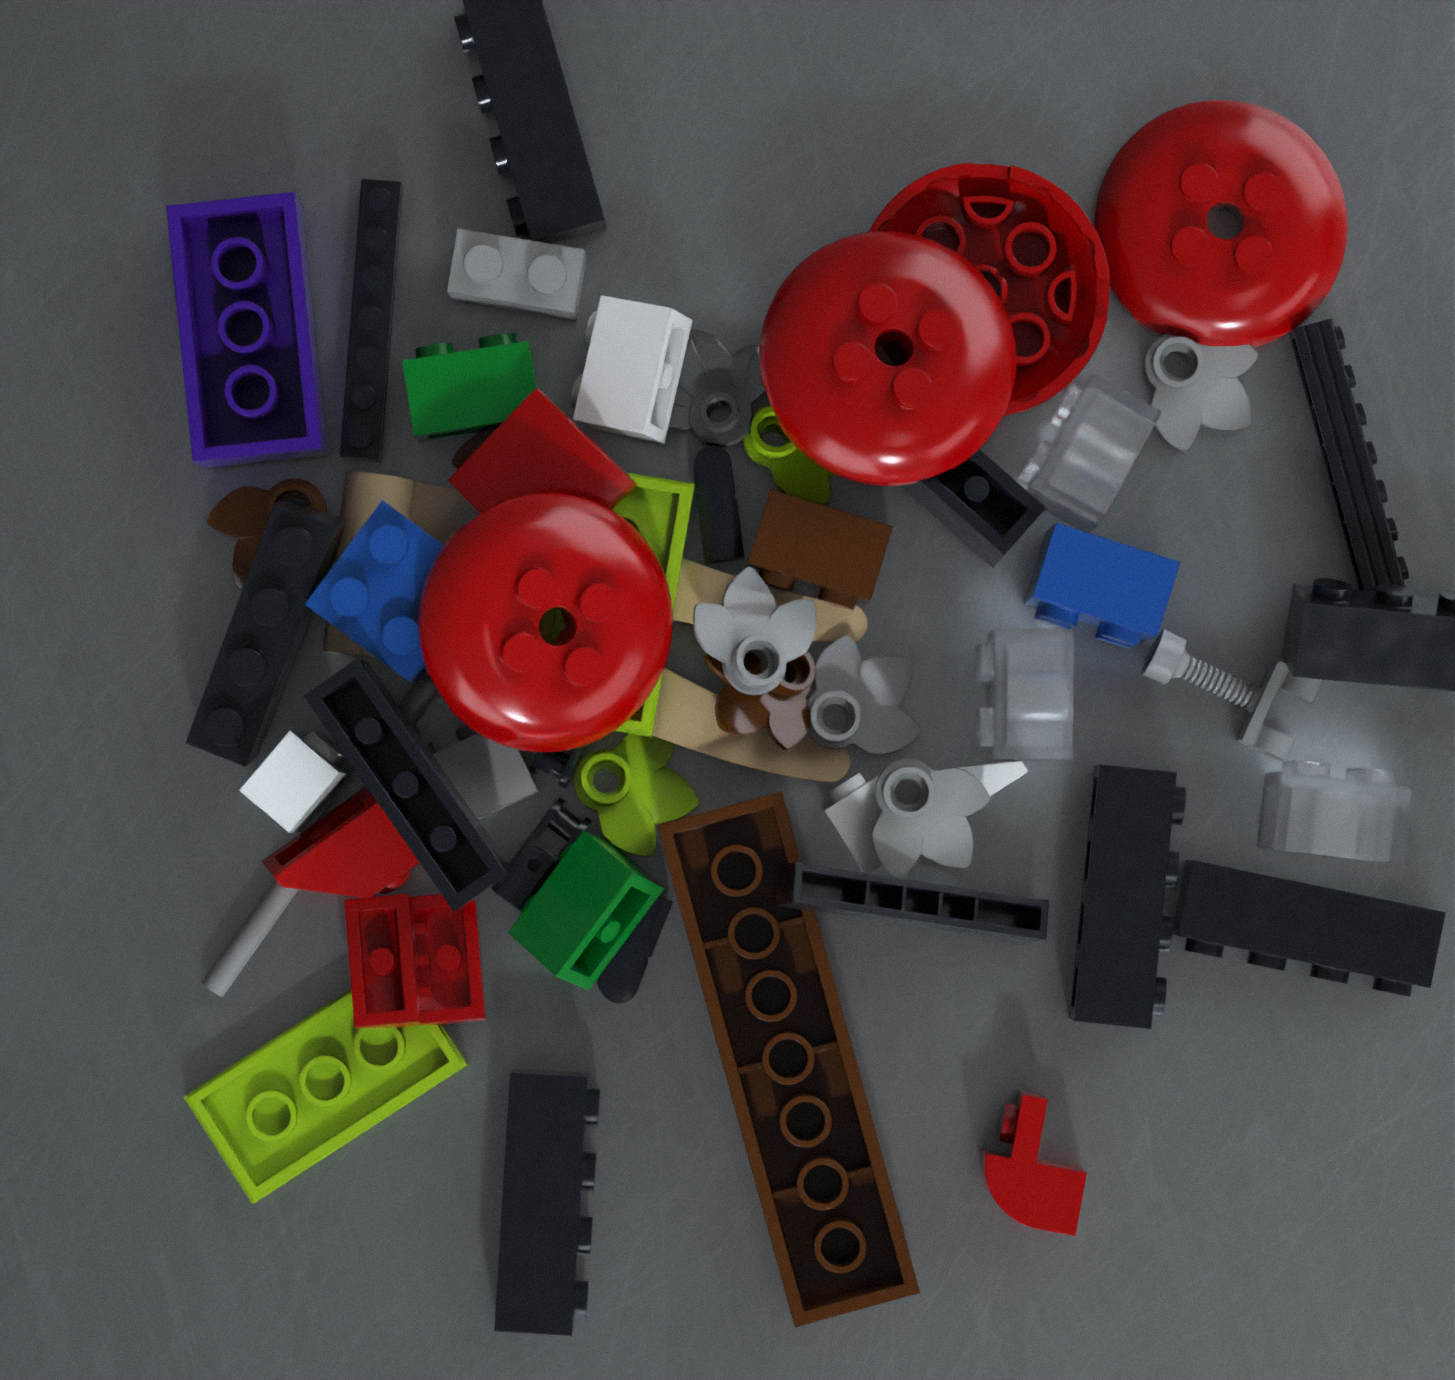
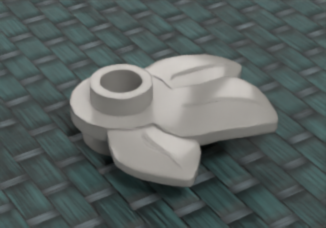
[1144,333,1258,451]
[693,567,816,695]
[807,636,922,755]
[871,758,991,879]

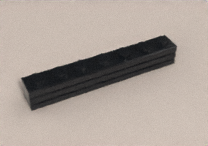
[340,179,404,463]
[1288,318,1409,591]
[776,862,1049,943]

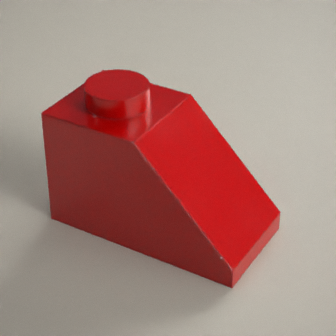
[262,786,419,899]

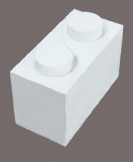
[571,295,693,444]
[239,730,350,833]

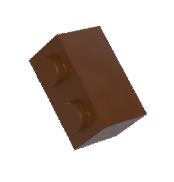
[747,489,893,610]

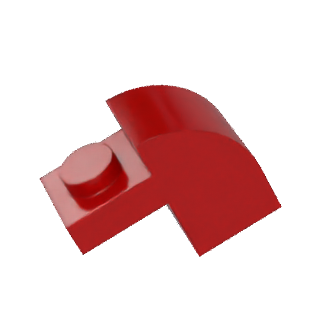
[981,1091,1087,1236]

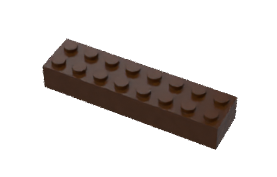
[657,791,920,1327]

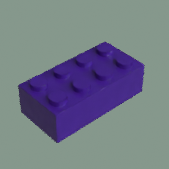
[166,192,328,468]

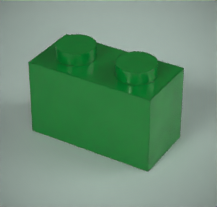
[402,333,538,442]
[508,830,665,991]

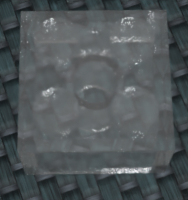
[1018,374,1162,533]
[974,628,1074,761]
[1257,760,1412,864]

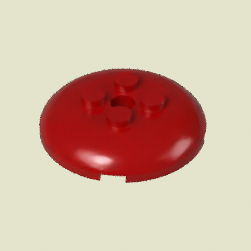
[1093,100,1348,349]
[868,162,1110,417]
[759,231,1017,486]
[418,492,673,752]

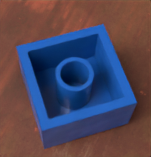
[305,500,443,684]
[1023,523,1180,649]

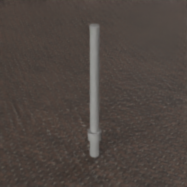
[202,672,439,997]

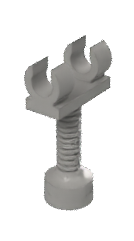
[1141,629,1322,761]

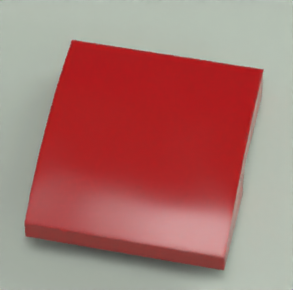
[448,387,637,514]
[344,894,487,1029]

